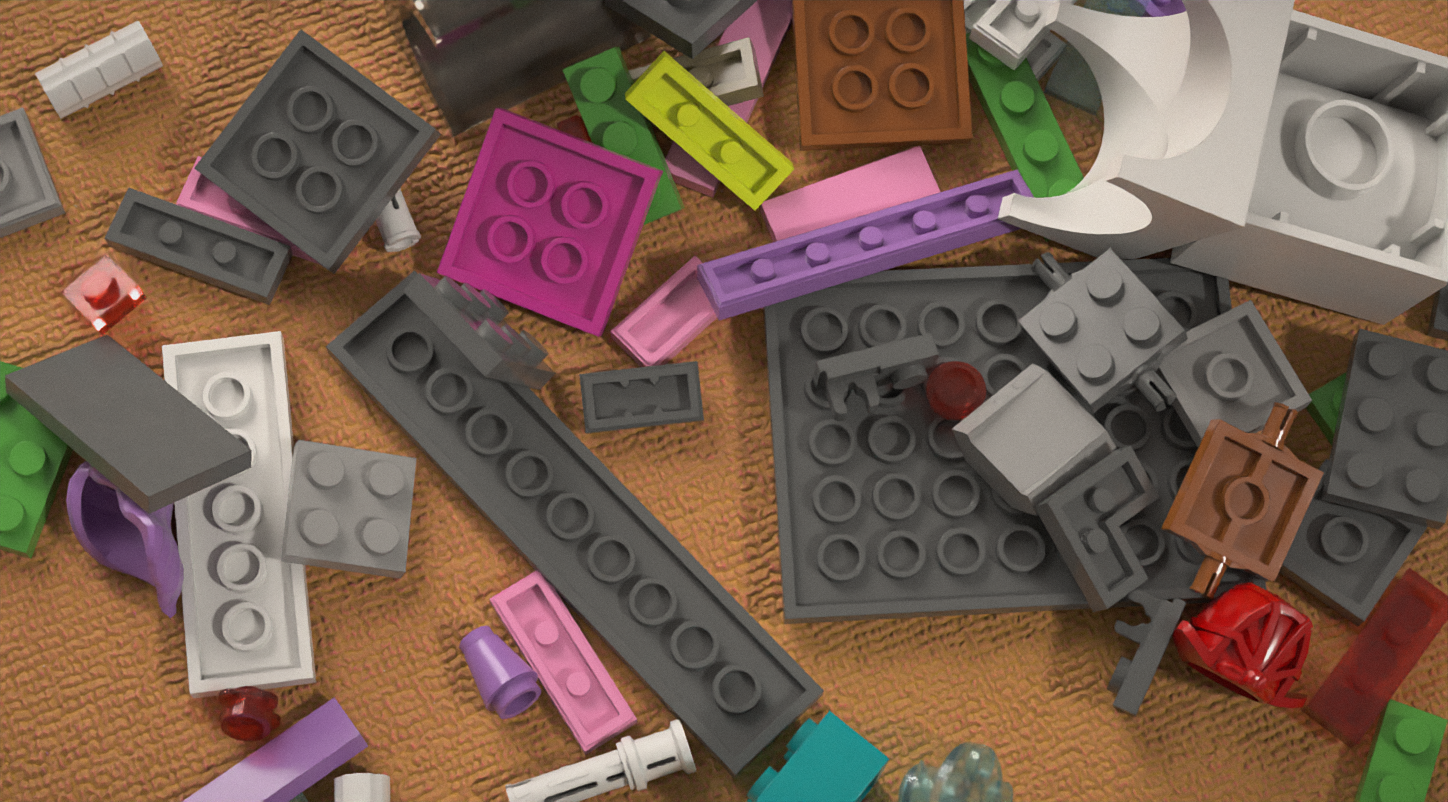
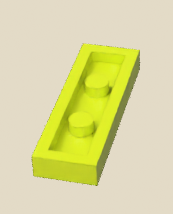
[625,51,794,211]

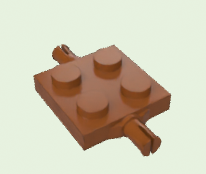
[1161,402,1324,600]

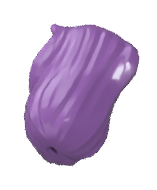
[66,461,184,618]

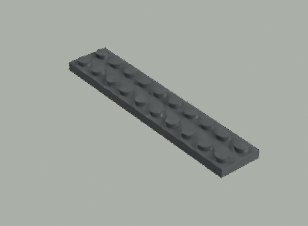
[326,270,824,779]

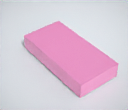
[611,256,717,367]

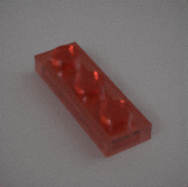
[1301,567,1448,748]

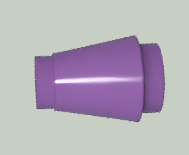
[459,626,541,719]

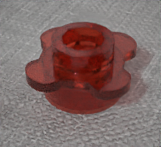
[216,686,281,742]

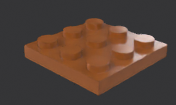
[791,0,973,151]

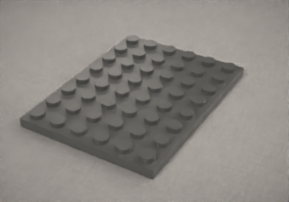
[763,258,1266,624]

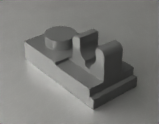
[813,333,939,421]
[1107,589,1186,717]

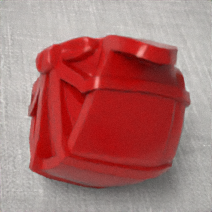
[1173,583,1314,708]

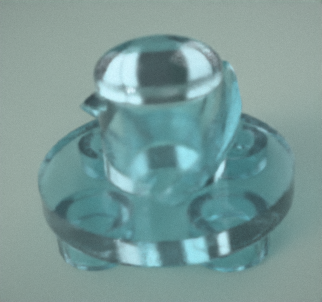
[898,742,1013,802]

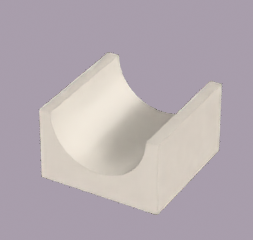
[1170,10,1448,325]

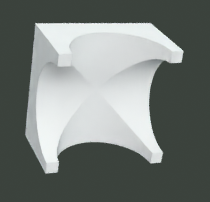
[998,0,1295,260]

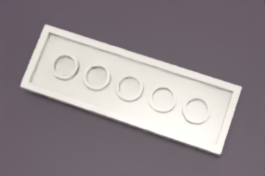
[162,331,316,699]

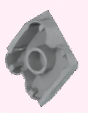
[952,363,1116,516]

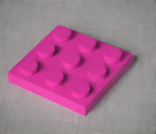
[437,108,663,337]

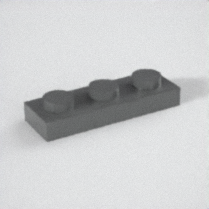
[104,188,293,305]

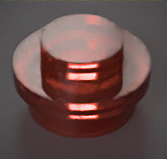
[926,361,986,420]

